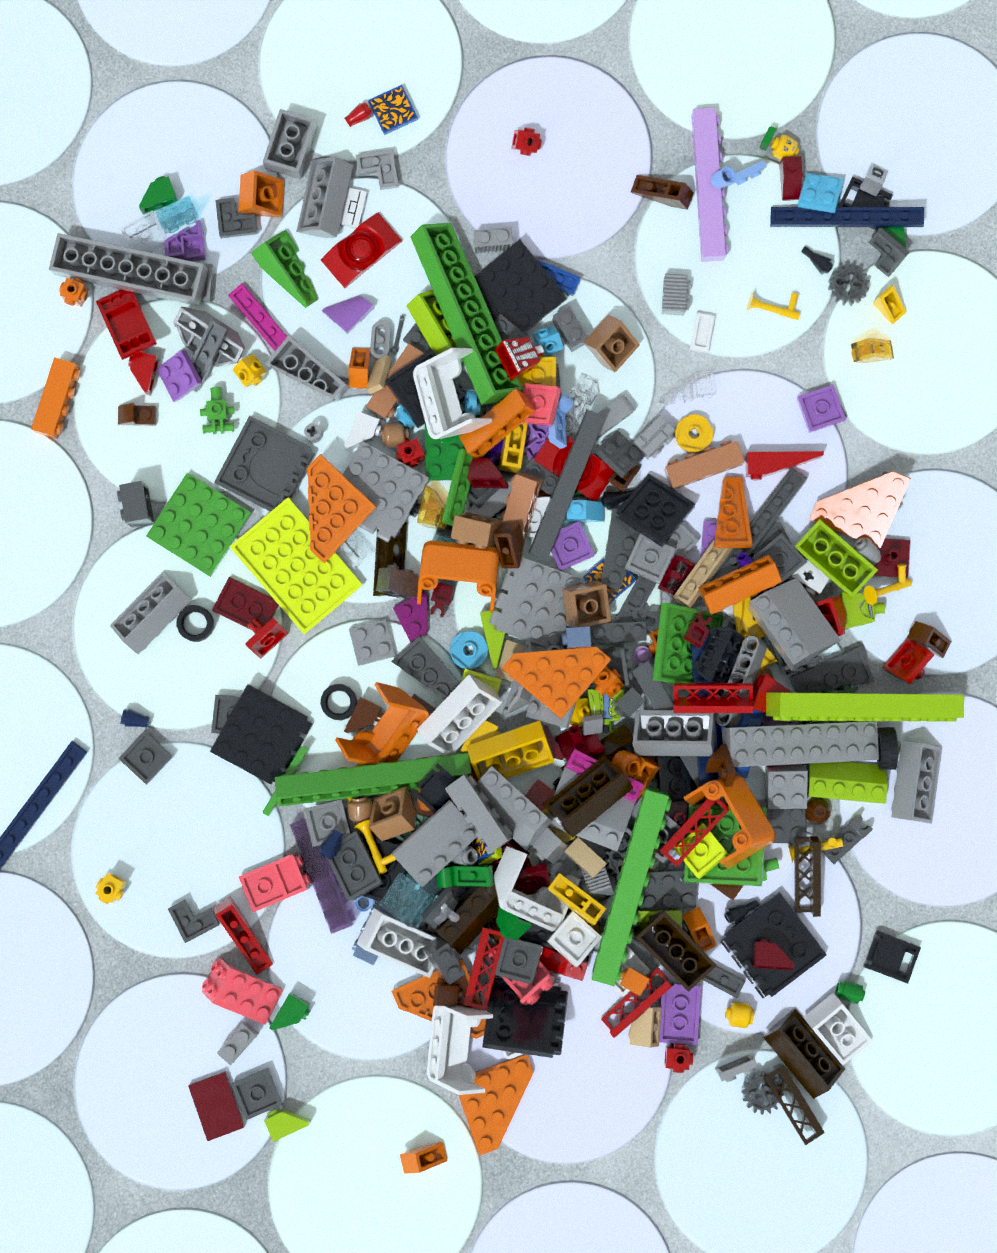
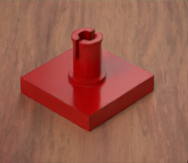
[245,618,289,659]
[882,639,934,685]

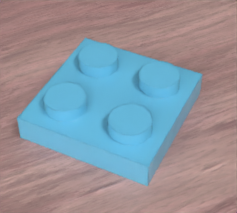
[798,173,844,213]

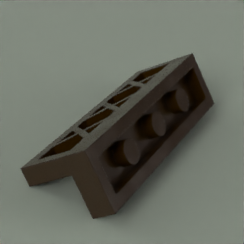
[373,522,407,598]
[794,836,821,917]
[763,1063,825,1146]

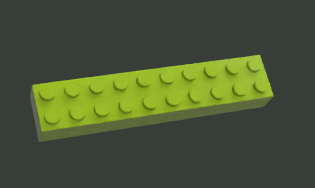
[766,693,964,722]

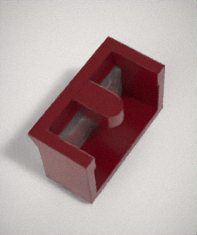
[658,554,695,598]

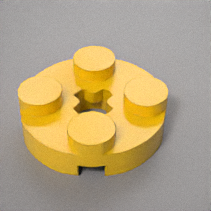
[675,414,713,453]

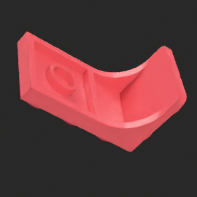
[239,852,312,912]
[485,938,556,1005]
[202,957,283,1025]

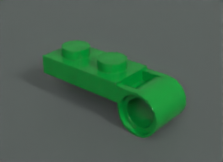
[436,865,494,888]

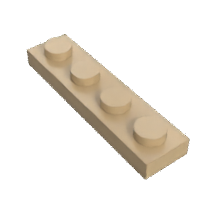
[673,540,733,608]

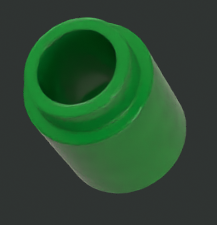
[835,980,866,1004]

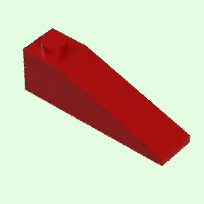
[745,451,824,481]
[214,896,273,975]
[522,940,589,981]

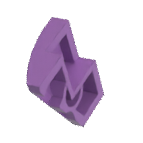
[164,220,206,261]
[321,295,374,334]
[524,423,549,459]

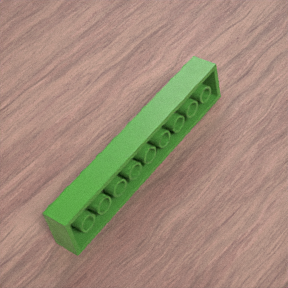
[410,223,523,405]
[591,786,672,986]

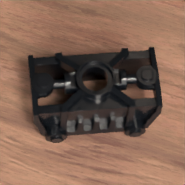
[693,627,745,690]

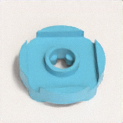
[462,389,480,418]
[450,631,488,670]

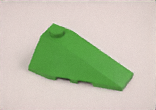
[251,230,318,308]

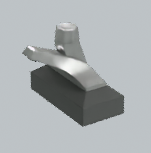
[421,887,460,929]

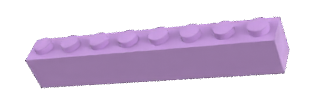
[691,108,729,262]

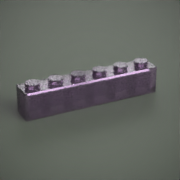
[290,819,356,934]

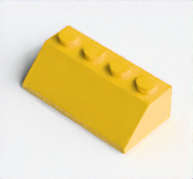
[467,720,555,780]

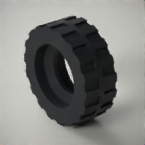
[877,727,898,770]

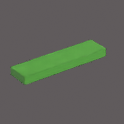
[441,449,475,526]
[262,746,309,816]

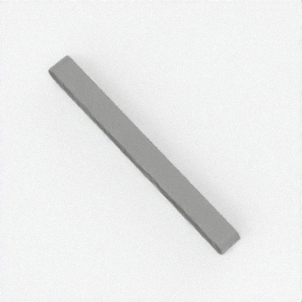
[466,394,636,518]

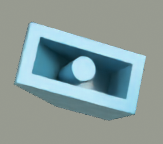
[566,500,604,522]

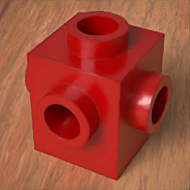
[511,127,542,156]
[395,438,425,468]
[664,1044,694,1073]

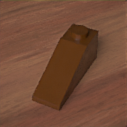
[630,175,694,210]

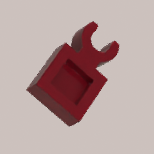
[430,583,454,618]
[683,611,712,648]

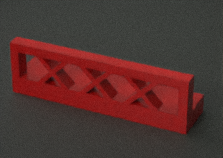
[673,683,753,713]
[658,798,730,867]
[463,928,504,1011]
[601,967,674,1038]

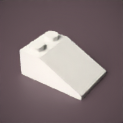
[803,993,873,1065]

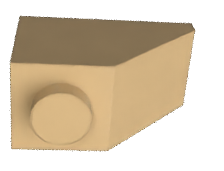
[628,1007,662,1048]

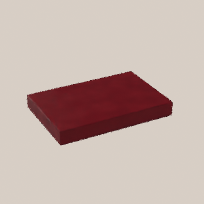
[212,577,279,630]
[188,1071,245,1141]

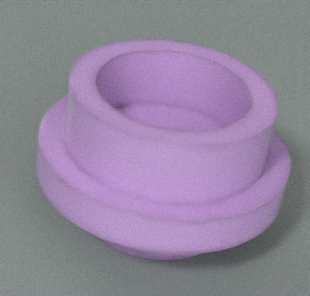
[633,646,652,665]

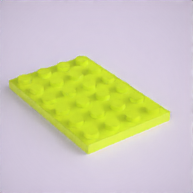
[229,498,363,635]

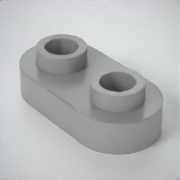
[370,321,391,360]

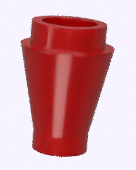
[344,102,373,127]

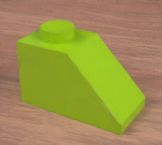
[264,1108,311,1142]

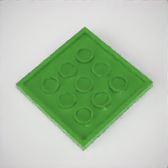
[146,472,252,577]
[653,603,723,684]
[684,804,767,887]

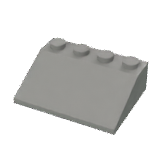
[748,578,841,671]
[547,765,635,851]

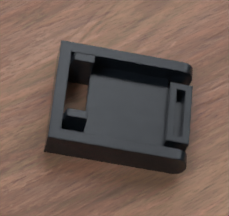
[838,176,893,230]
[411,763,457,813]
[863,930,921,984]

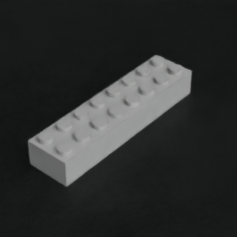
[48,233,208,306]
[722,721,879,767]

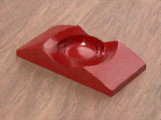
[320,212,403,289]
[96,290,157,360]
[533,436,615,502]

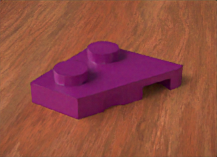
[393,591,427,642]

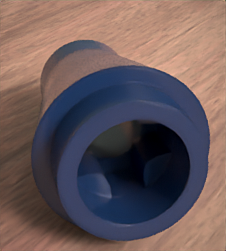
[120,708,150,728]
[318,829,343,860]

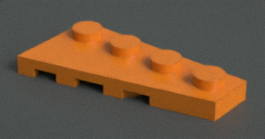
[713,477,753,548]

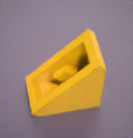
[873,285,906,324]

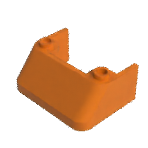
[417,540,499,612]
[335,682,429,765]
[683,775,776,869]

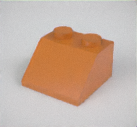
[238,170,284,217]

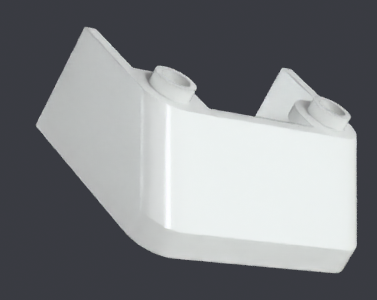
[413,348,492,439]
[494,846,580,931]
[427,1005,493,1095]

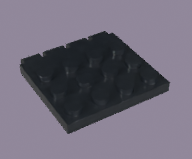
[474,239,567,333]
[210,684,313,784]
[720,892,827,999]
[482,977,568,1058]

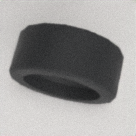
[176,605,214,642]
[320,684,358,721]

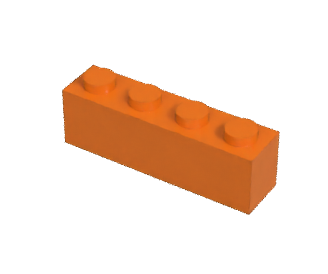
[31,357,81,439]
[459,389,535,458]
[698,555,782,614]

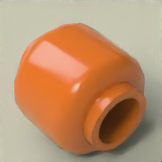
[612,750,641,778]

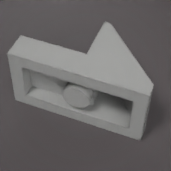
[860,164,888,196]

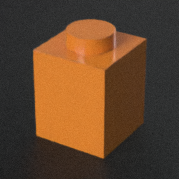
[620,967,651,996]

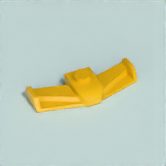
[733,597,778,669]

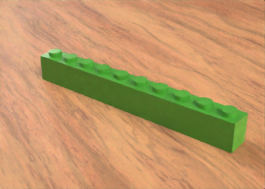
[275,753,472,807]

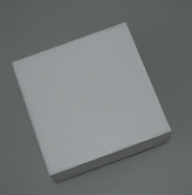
[582,714,603,735]

